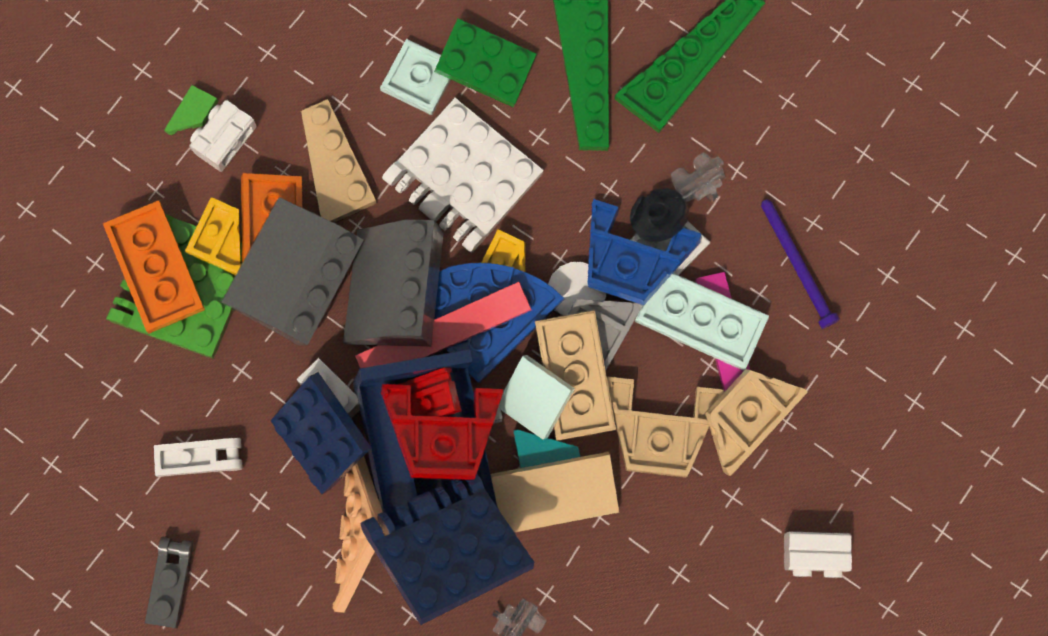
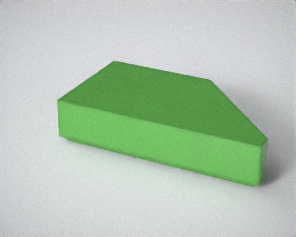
[165,85,219,135]

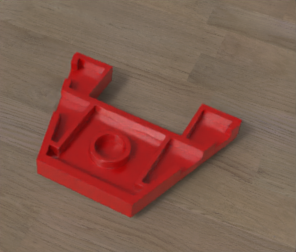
[381,384,503,480]

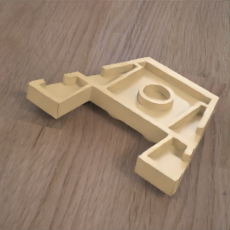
[607,377,724,478]

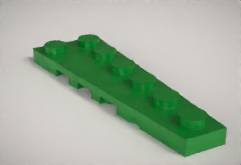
[553,0,609,151]
[614,0,765,133]

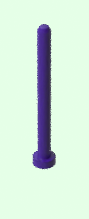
[761,199,840,329]

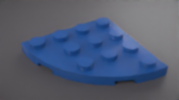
[434,263,565,383]

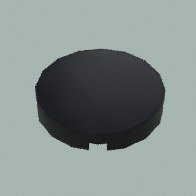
[630,188,689,242]

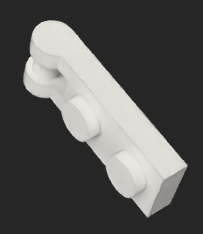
[154,438,243,477]

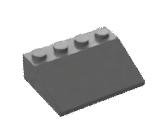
[221,197,364,346]
[343,220,444,347]

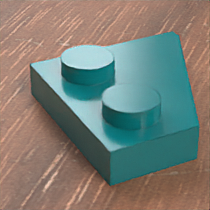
[513,430,580,468]

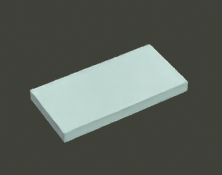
[635,273,769,371]

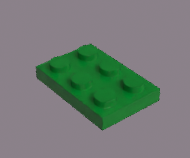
[434,18,536,107]

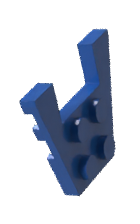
[587,199,702,305]

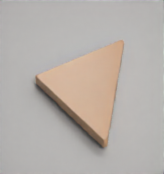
[333,456,384,613]

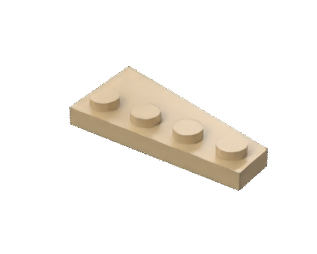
[301,99,377,223]

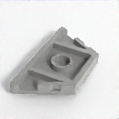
[567,299,643,370]

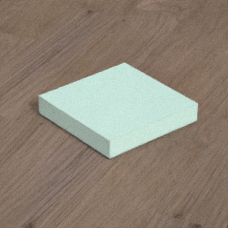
[380,39,451,115]
[499,355,575,440]

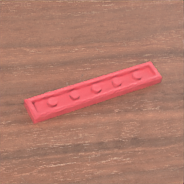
[355,282,532,368]

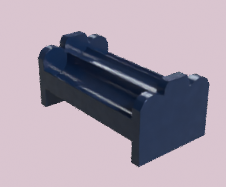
[353,350,498,582]

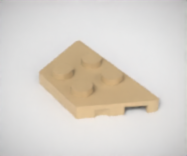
[705,369,808,476]

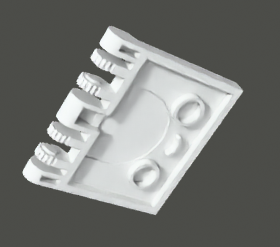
[382,98,544,253]

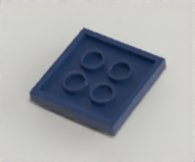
[271,372,372,495]

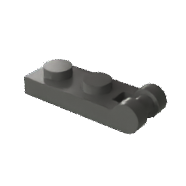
[145,537,193,628]

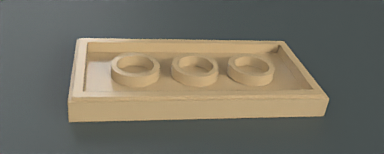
[535,310,616,441]
[491,452,619,532]

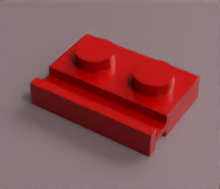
[397,367,461,417]

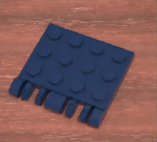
[360,474,535,625]

